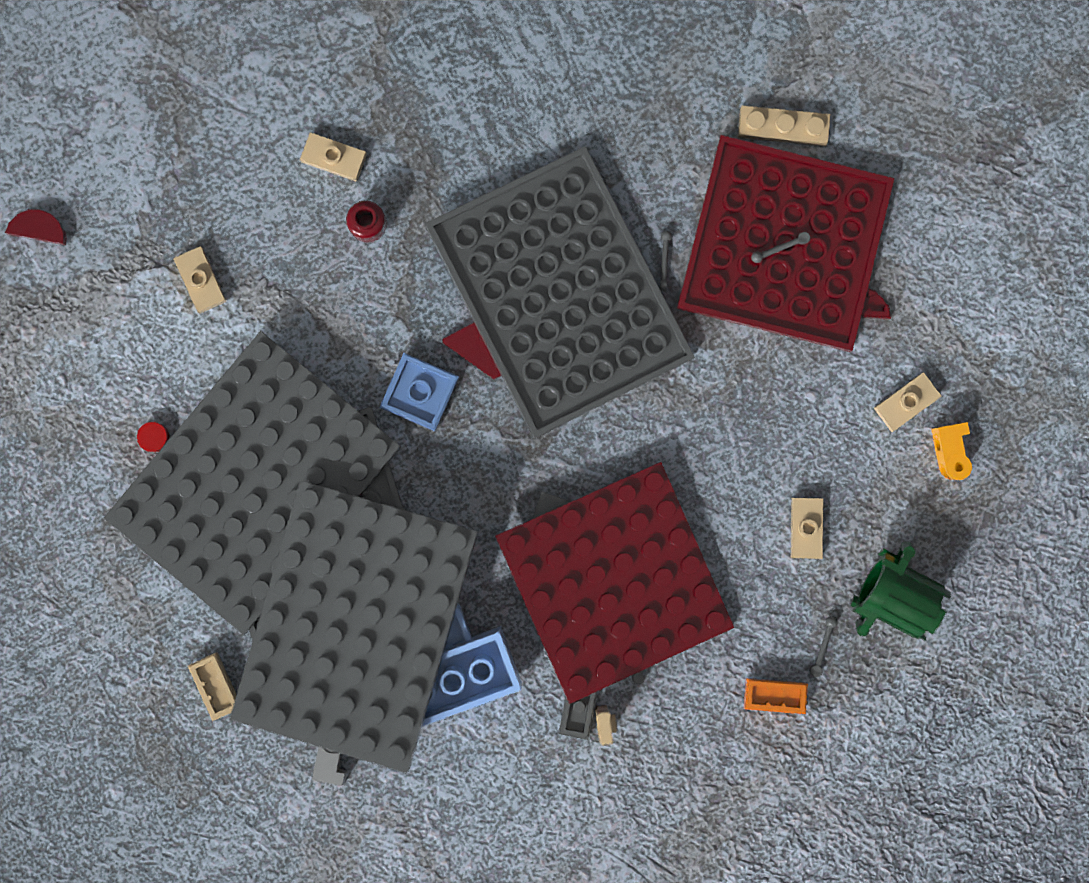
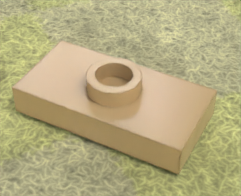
[300,132,367,182]
[173,246,227,314]
[874,372,942,432]
[791,498,823,559]
[188,652,237,721]
[595,705,617,745]

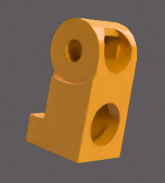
[931,422,972,480]

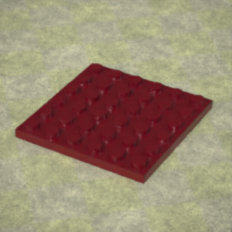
[677,135,895,352]
[495,462,734,704]

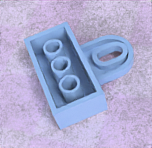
[422,604,522,727]

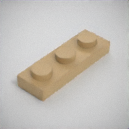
[738,106,830,146]

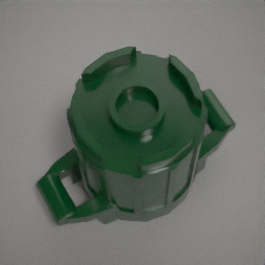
[850,541,951,641]

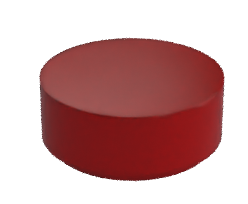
[137,422,169,452]

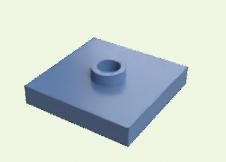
[380,353,459,432]

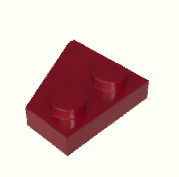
[442,323,501,380]

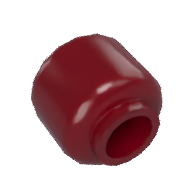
[346,200,387,243]

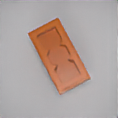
[744,678,808,714]

